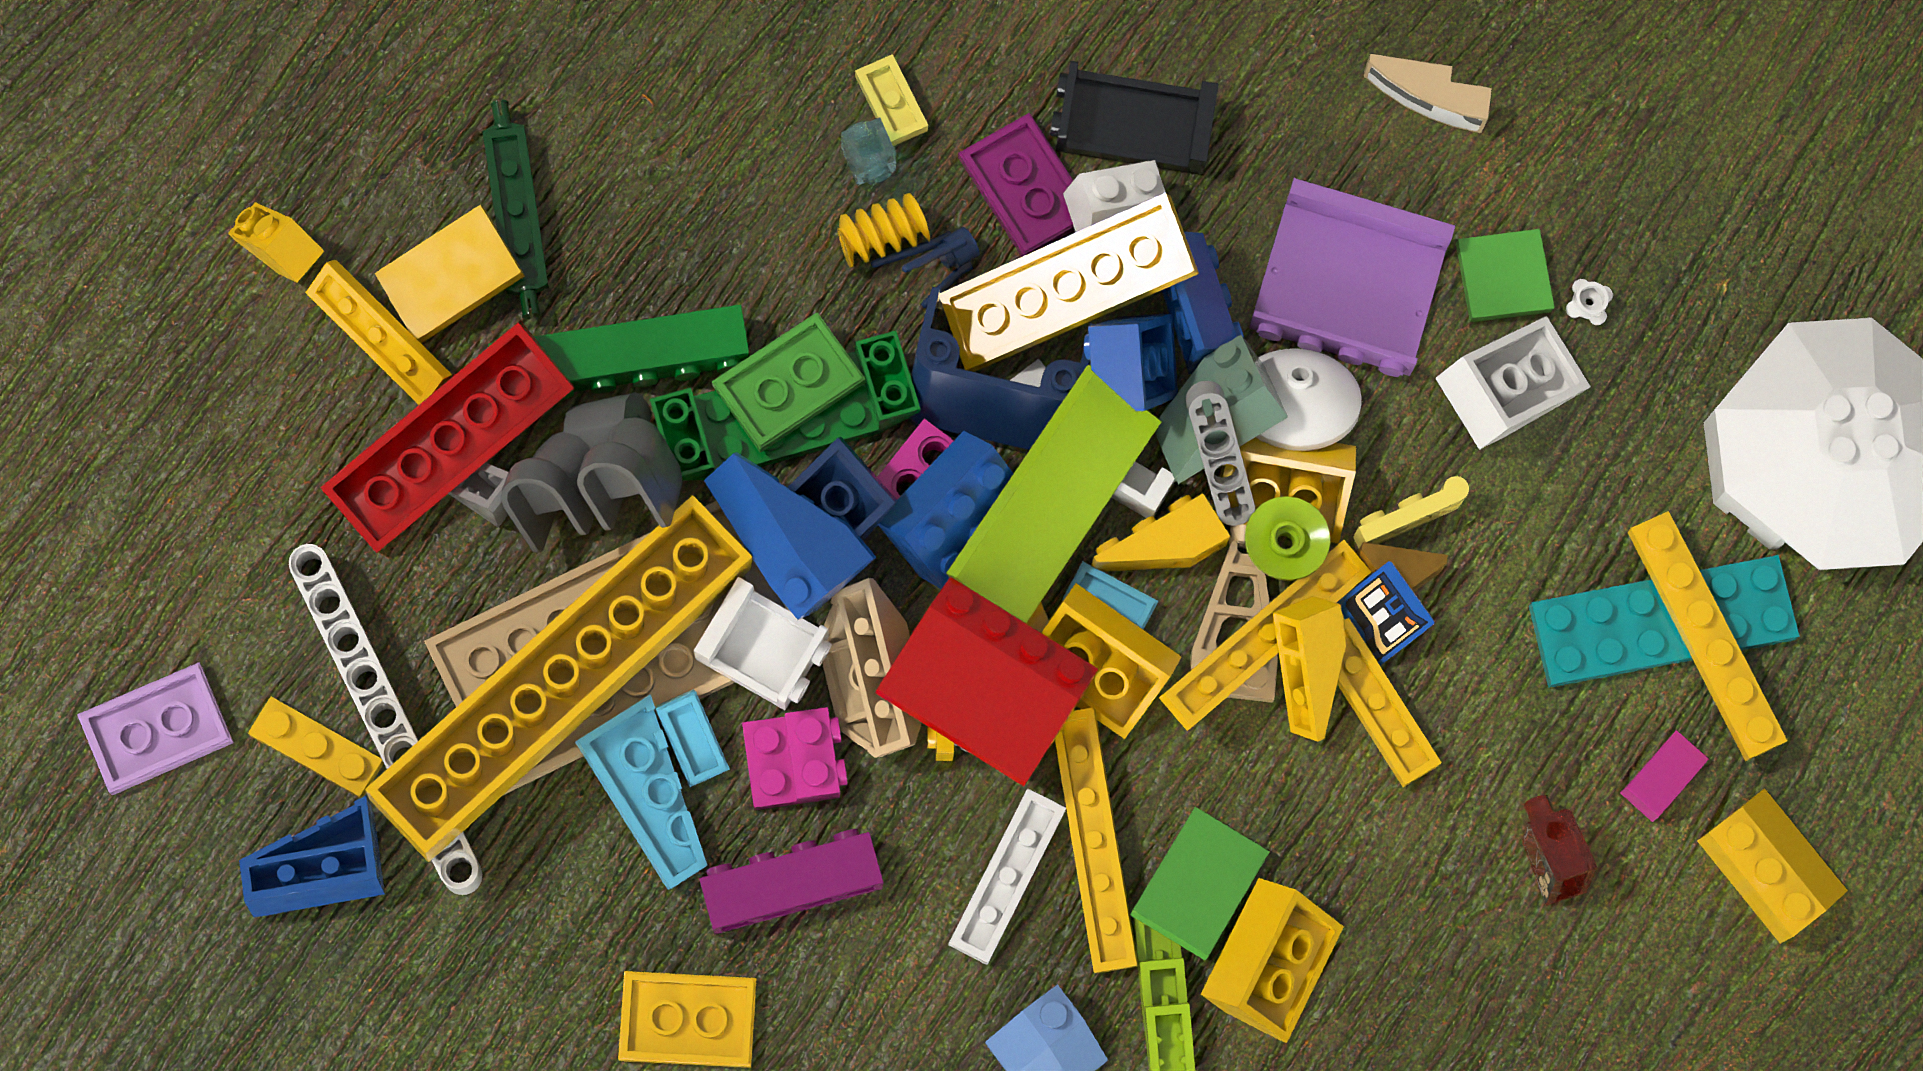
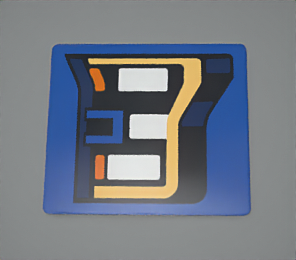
[1337,561,1434,666]

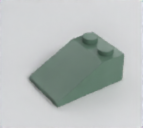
[1155,335,1288,484]

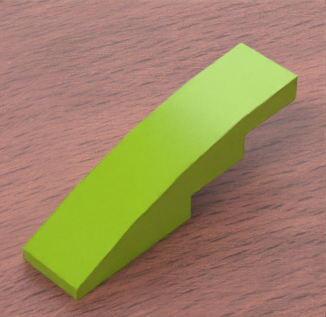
[1133,917,1195,1071]

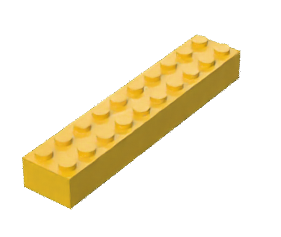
[365,495,752,862]

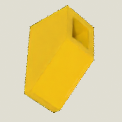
[228,202,324,282]

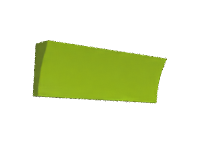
[946,365,1162,623]

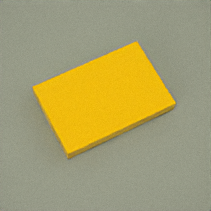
[374,205,525,343]
[618,971,757,1068]

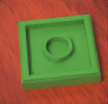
[1456,229,1554,323]

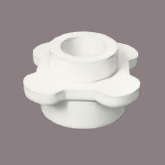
[1566,279,1613,325]

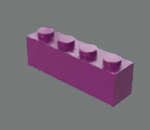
[699,829,883,935]

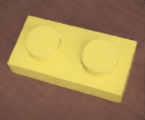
[855,54,928,148]

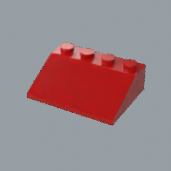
[875,577,1098,786]

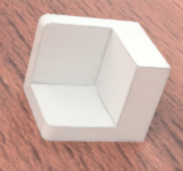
[1111,462,1175,518]

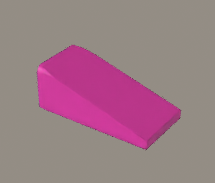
[1620,730,1709,822]

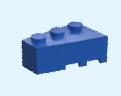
[239,796,385,918]

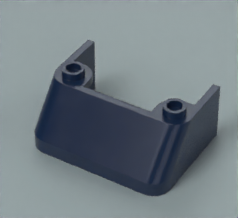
[908,287,1096,454]

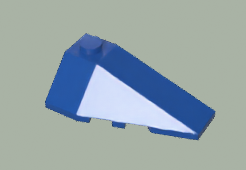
[704,452,876,620]

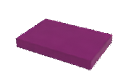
[958,113,1075,257]

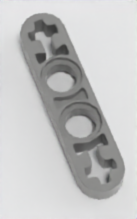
[1186,381,1255,526]

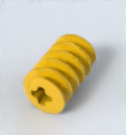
[837,193,930,268]

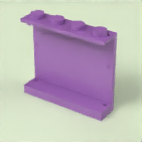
[1249,178,1455,377]

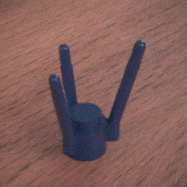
[871,227,980,309]

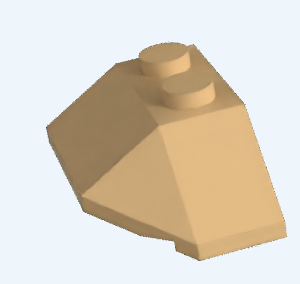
[822,578,922,758]

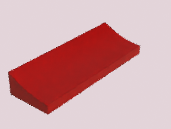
[320,320,575,553]

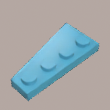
[575,694,707,890]

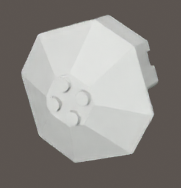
[1704,318,1923,570]

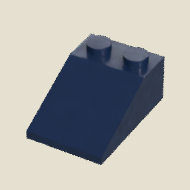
[787,437,898,541]

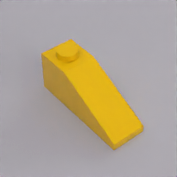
[1273,596,1346,742]

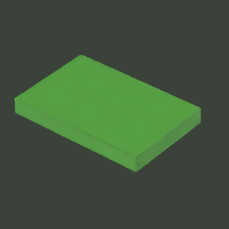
[712,312,866,453]
[1130,807,1270,961]

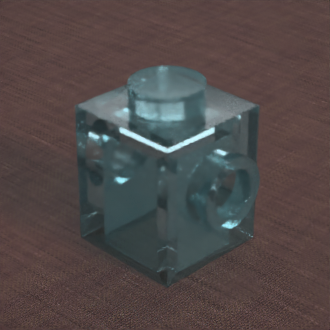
[841,117,896,186]

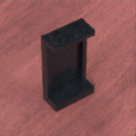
[1050,61,1219,175]

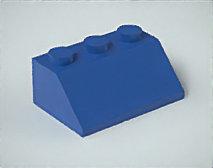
[1161,232,1244,375]
[1084,313,1178,411]

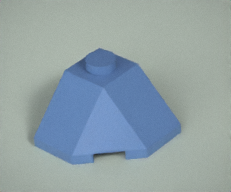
[985,984,1108,1071]

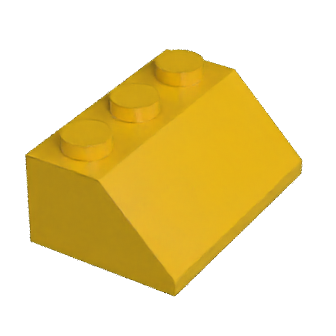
[1215,437,1356,544]
[1041,583,1181,739]
[1697,788,1848,944]
[1200,878,1344,1043]

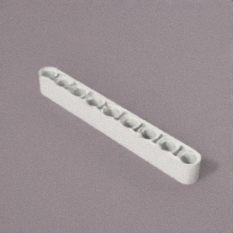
[289,544,483,895]

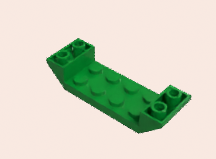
[650,330,921,481]

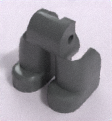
[501,392,682,553]

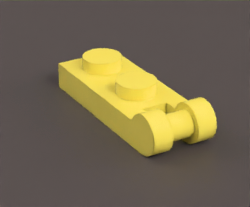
[1353,476,1469,548]

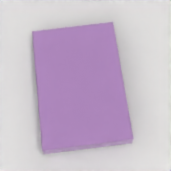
[77,663,234,795]

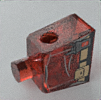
[1522,795,1598,906]

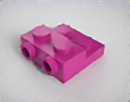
[742,707,847,810]

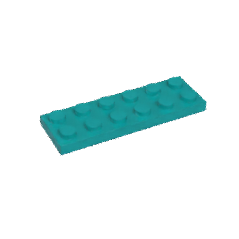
[1529,555,1800,688]

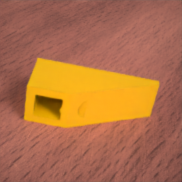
[1091,494,1230,572]

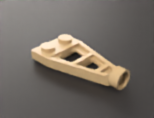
[1189,524,1278,703]

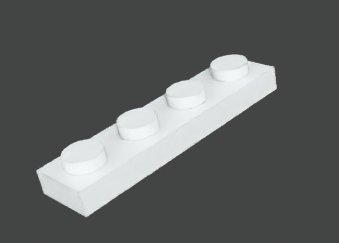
[948,789,1066,965]

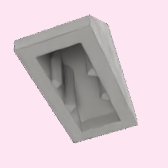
[448,463,508,528]

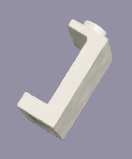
[694,577,832,710]

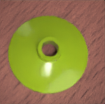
[1245,496,1330,581]

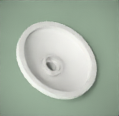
[1256,349,1361,451]

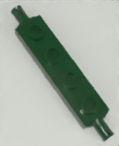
[482,100,549,319]

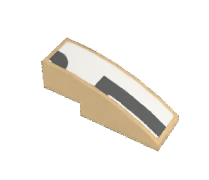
[1364,54,1492,133]

